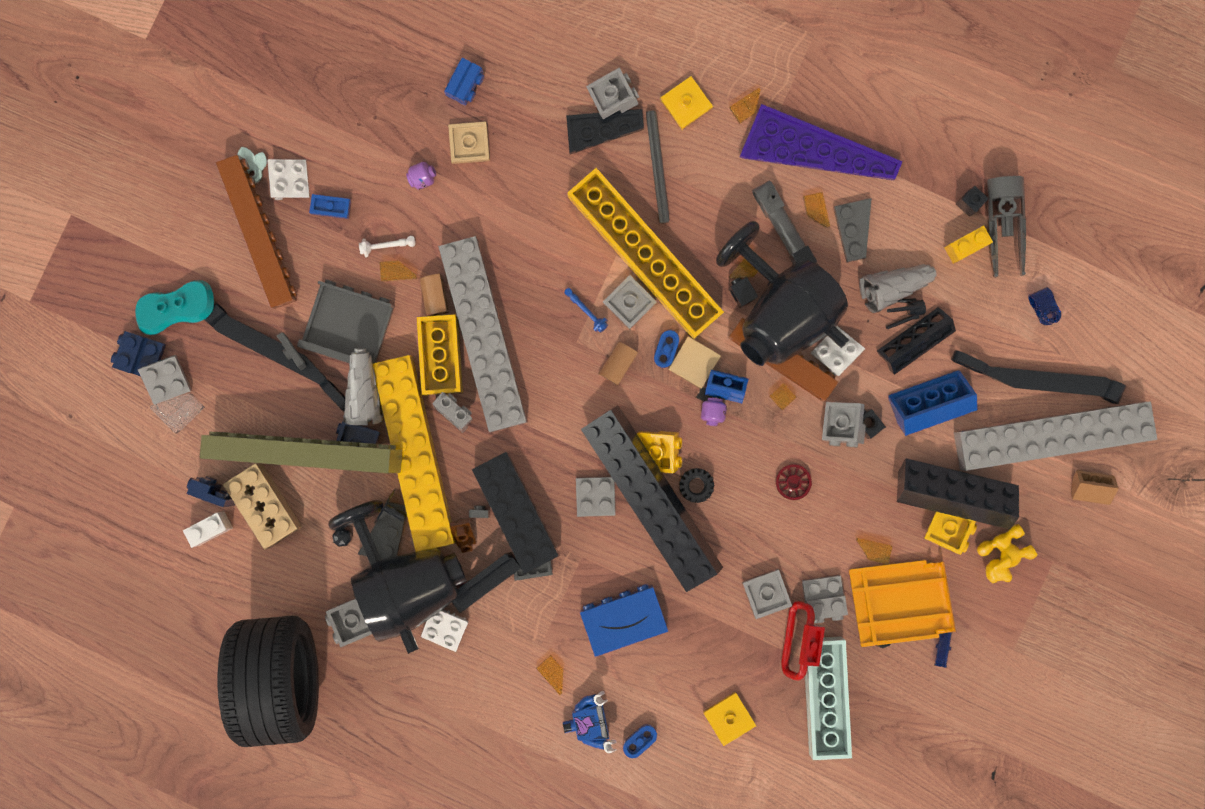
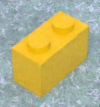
[944,225,993,264]

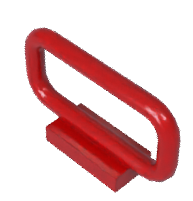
[781,601,825,681]

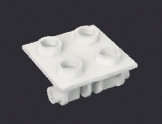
[267,159,309,200]
[811,326,865,376]
[421,609,469,652]

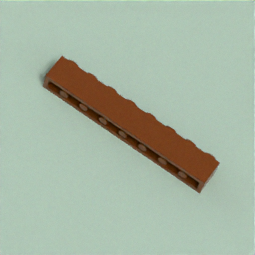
[216,154,297,309]

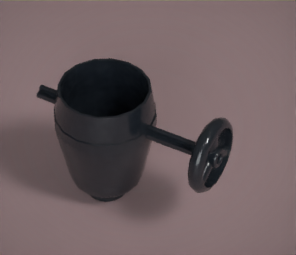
[716,221,849,366]
[328,500,467,654]

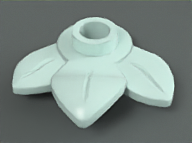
[238,147,267,183]

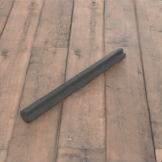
[646,111,670,223]

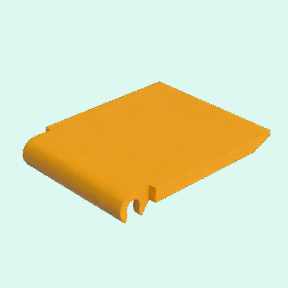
[849,560,956,647]

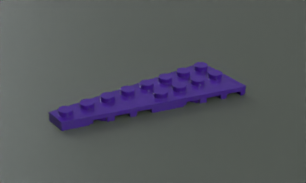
[740,104,903,181]

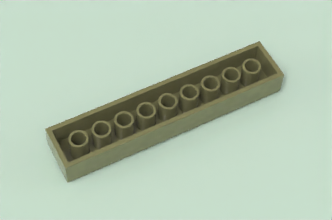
[200,431,402,473]

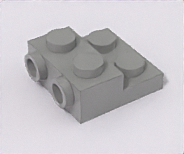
[586,67,639,119]
[432,392,473,433]
[822,402,866,448]
[802,575,848,623]
[325,599,372,648]

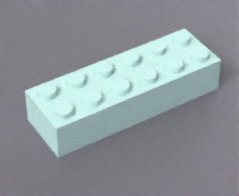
[805,637,852,760]

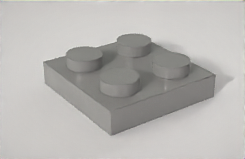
[603,275,657,329]
[138,355,192,405]
[576,477,615,517]
[742,569,792,619]

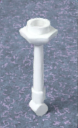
[359,236,416,257]

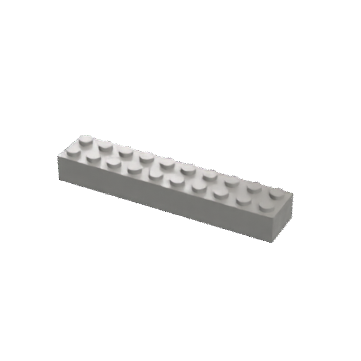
[438,236,528,433]
[954,401,1158,471]

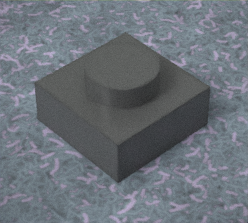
[469,505,490,518]

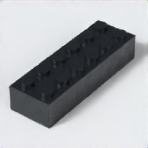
[472,452,560,574]
[897,458,1019,529]

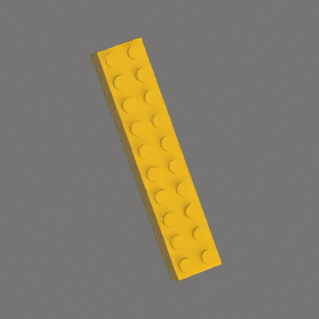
[567,168,724,339]
[372,355,456,552]

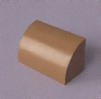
[419,273,449,317]
[599,342,638,386]
[1071,470,1119,505]

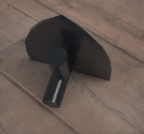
[374,489,406,524]

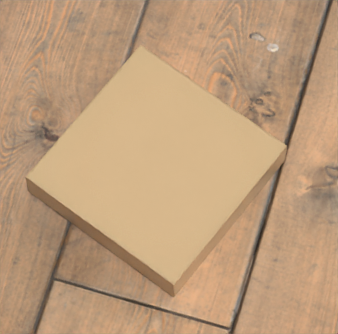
[448,122,490,164]
[668,336,721,389]

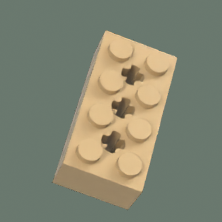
[223,463,302,550]

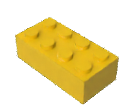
[417,315,463,396]

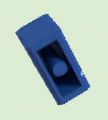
[444,58,484,106]
[705,369,749,404]

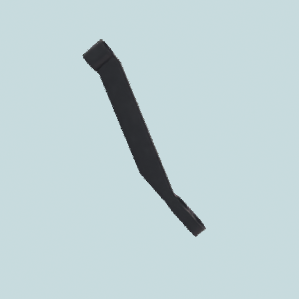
[204,302,345,412]
[951,350,1126,404]

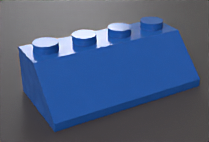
[888,370,977,436]

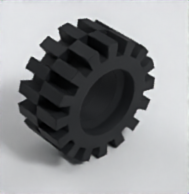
[679,468,715,503]

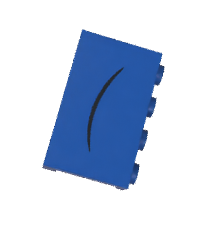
[580,584,668,657]

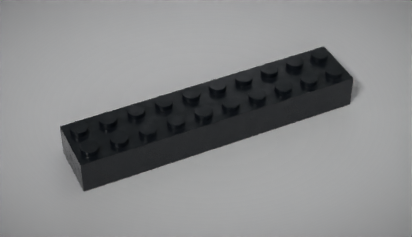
[581,406,723,592]

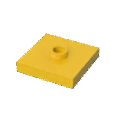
[660,76,713,130]
[703,692,756,746]

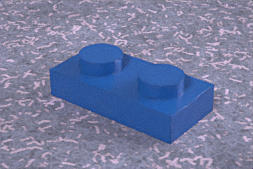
[309,194,351,219]

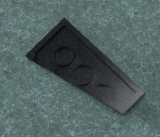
[566,109,644,155]

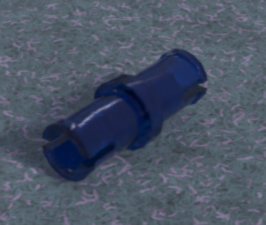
[934,632,952,668]

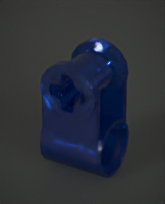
[1028,287,1062,326]

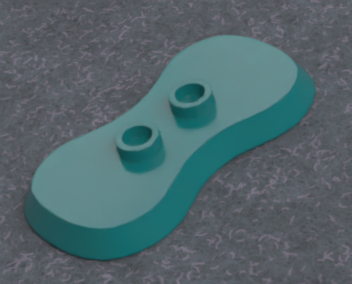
[135,280,214,335]

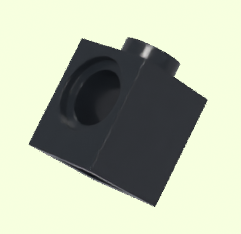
[956,186,989,217]
[729,277,758,308]
[863,409,886,439]

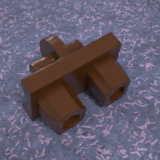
[449,518,477,553]

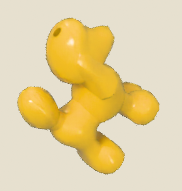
[977,524,1038,583]

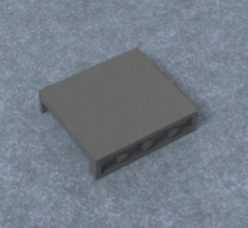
[297,279,395,364]

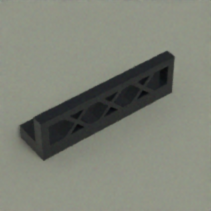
[877,307,956,375]
[452,552,521,613]

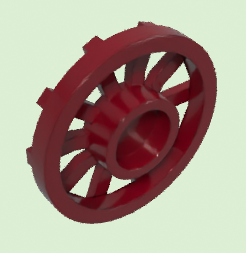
[775,464,812,500]

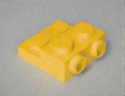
[637,431,682,473]
[924,512,977,555]

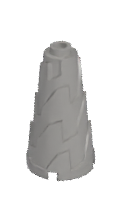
[859,264,937,313]
[343,348,383,425]

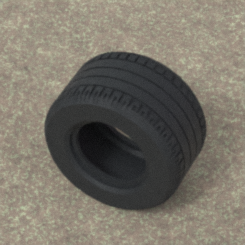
[217,615,319,747]

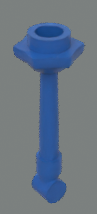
[565,288,608,333]

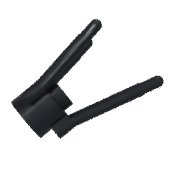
[886,298,926,329]

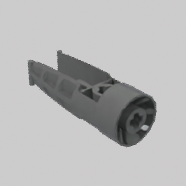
[987,176,1026,278]

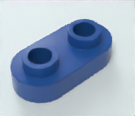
[654,330,679,368]
[623,724,657,758]

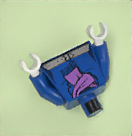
[563,691,617,753]

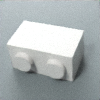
[183,511,233,548]

